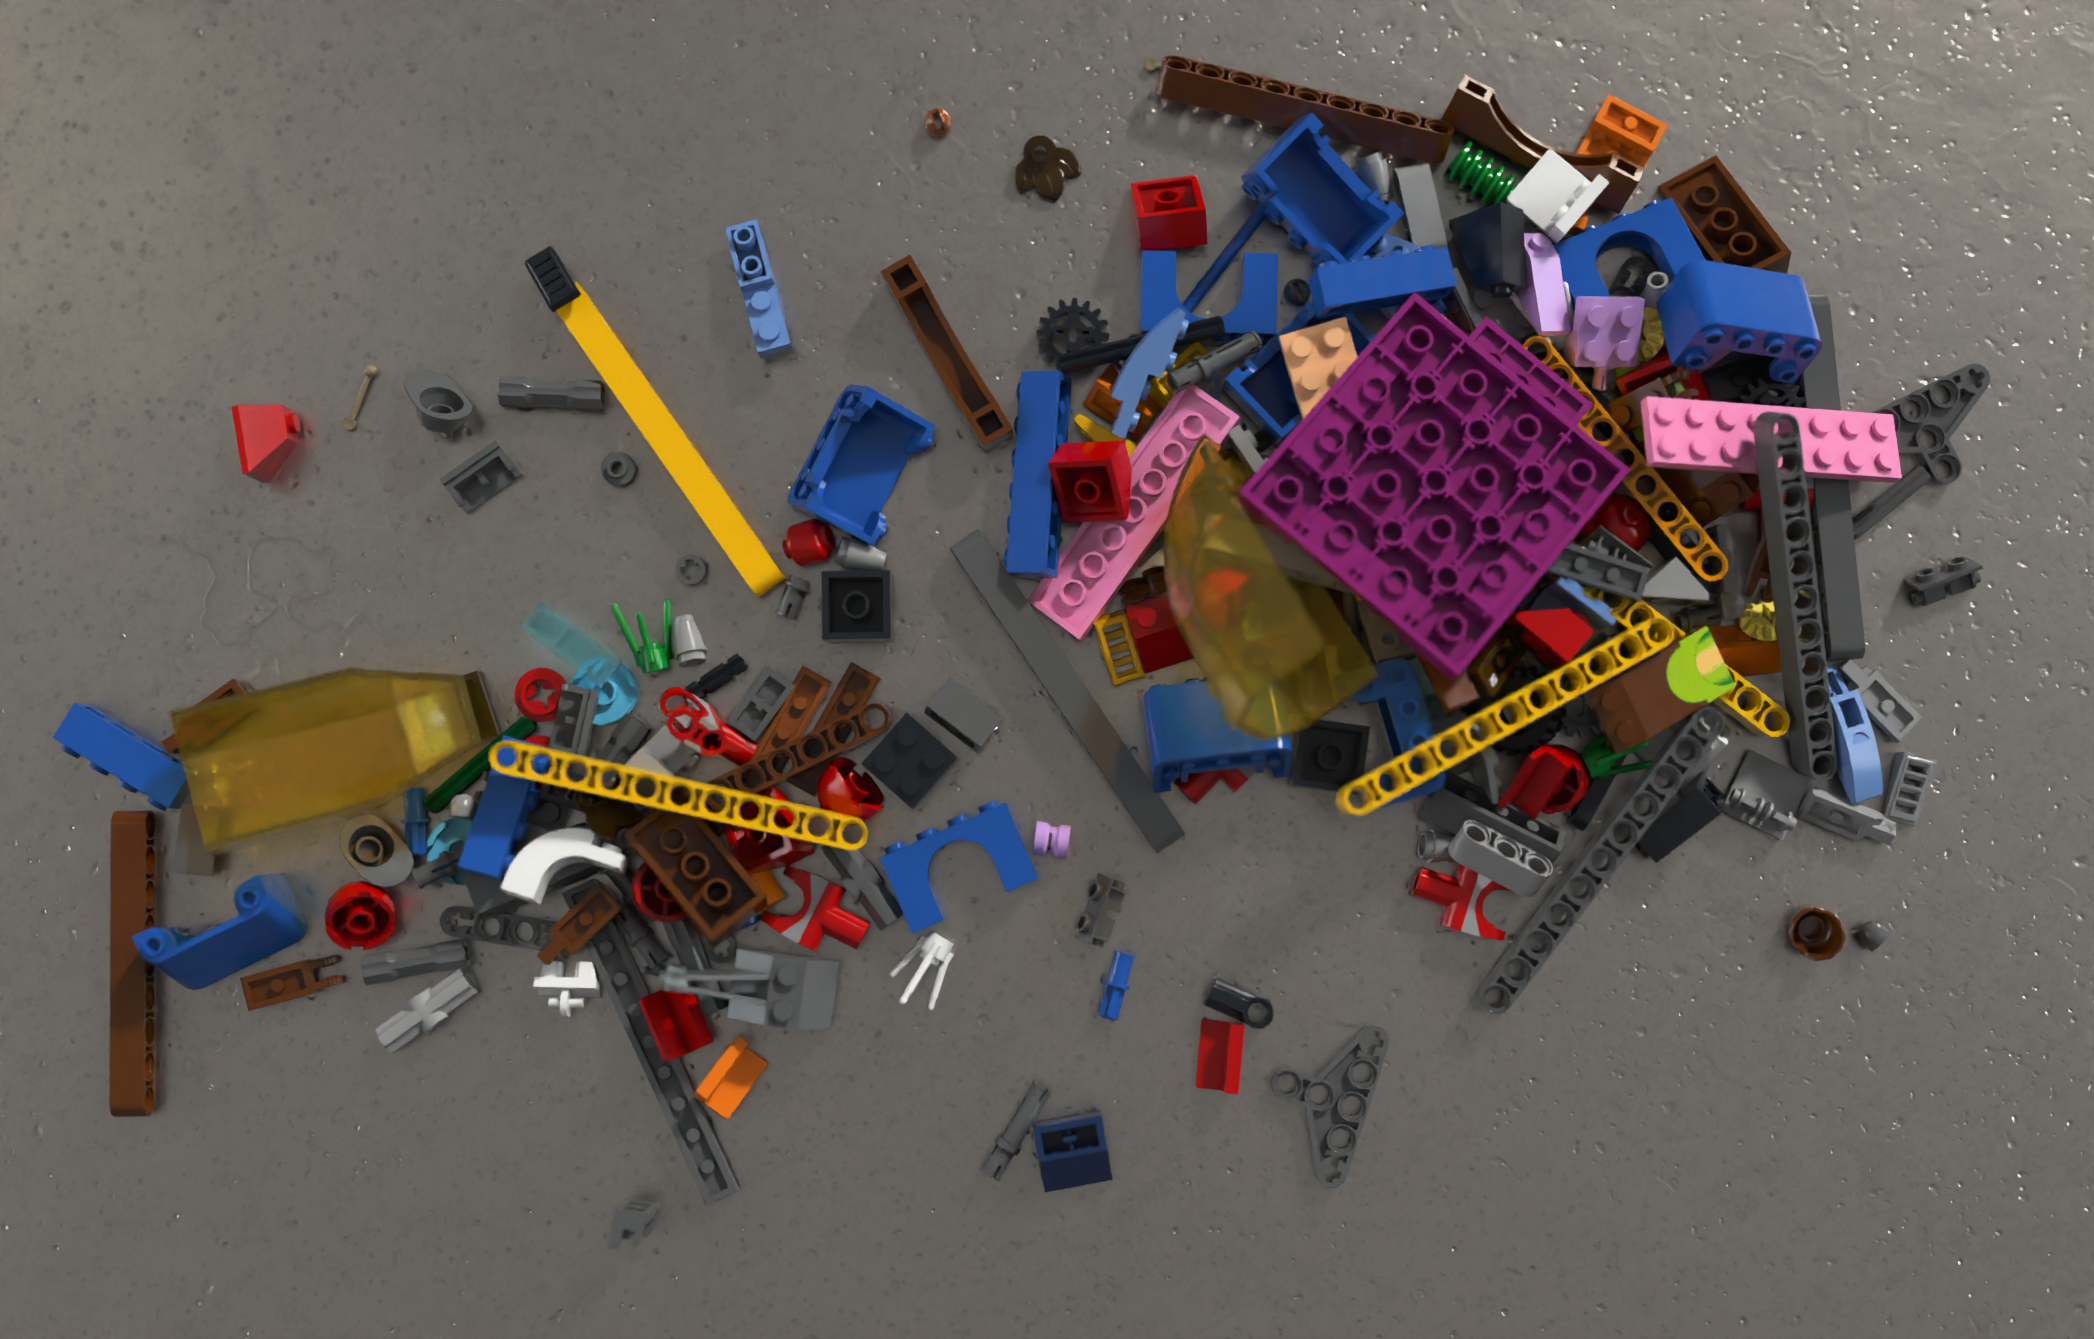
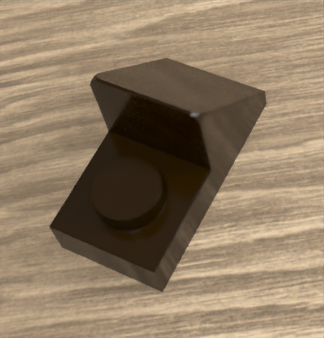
[1466,625,1527,697]

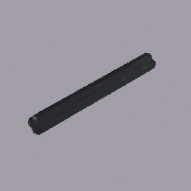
[1059,316,1225,374]

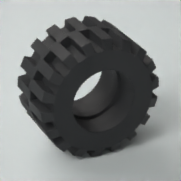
[1472,665,1566,756]

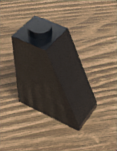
[1449,202,1526,298]
[1635,770,1725,863]

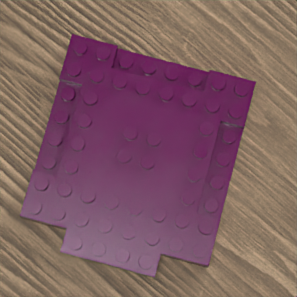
[1235,292,1630,681]

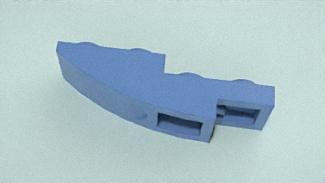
[725,219,792,358]
[1110,308,1189,438]
[1827,663,1883,805]

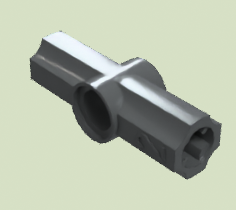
[821,830,903,931]

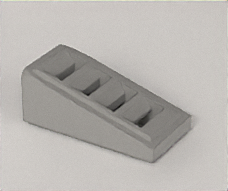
[1882,752,1937,826]

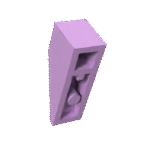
[1516,233,1571,336]

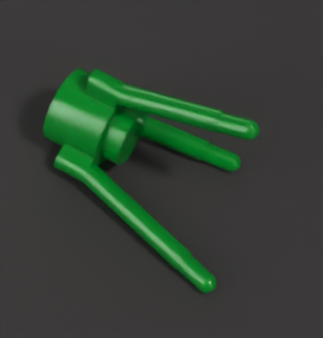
[611,599,674,674]
[1580,735,1652,781]

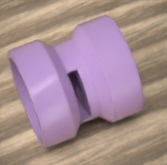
[1033,821,1071,859]

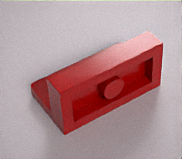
[1497,743,1574,819]
[638,985,714,1063]
[1195,1019,1245,1095]

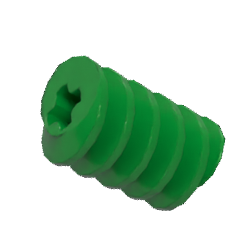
[1445,141,1517,206]

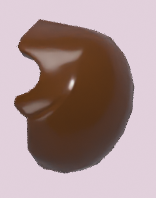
[1788,906,1846,961]

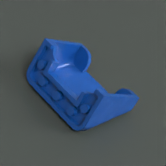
[788,384,935,546]
[132,873,308,990]

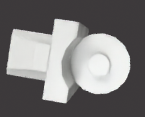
[533,961,602,1017]

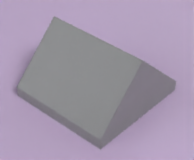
[1641,557,1709,607]

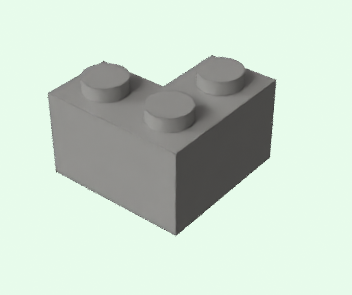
[625,722,699,797]

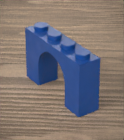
[1552,197,1705,312]
[1140,250,1278,345]
[879,799,1038,934]

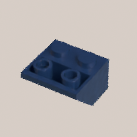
[1033,1111,1113,1192]

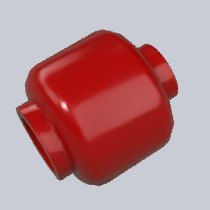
[782,518,835,567]

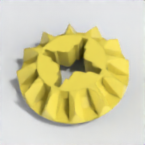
[1637,307,1665,362]
[1739,600,1778,641]

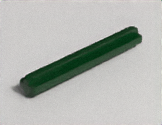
[423,716,537,814]

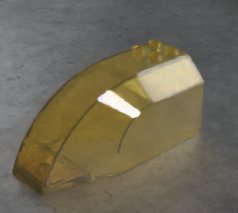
[1163,434,1379,741]
[169,667,482,857]

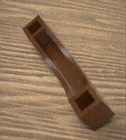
[1441,75,1644,214]
[881,255,1014,452]

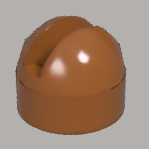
[924,108,951,137]

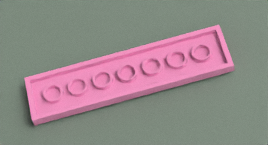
[1027,384,1242,641]
[1640,396,1902,483]

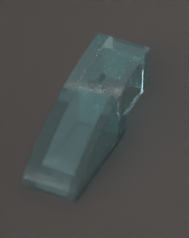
[520,601,622,688]

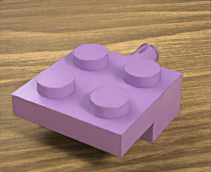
[1563,296,1645,390]

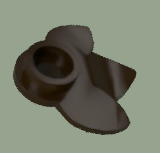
[1014,135,1081,202]
[1118,566,1175,605]
[575,777,642,840]

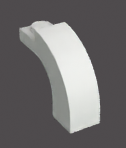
[500,828,629,905]

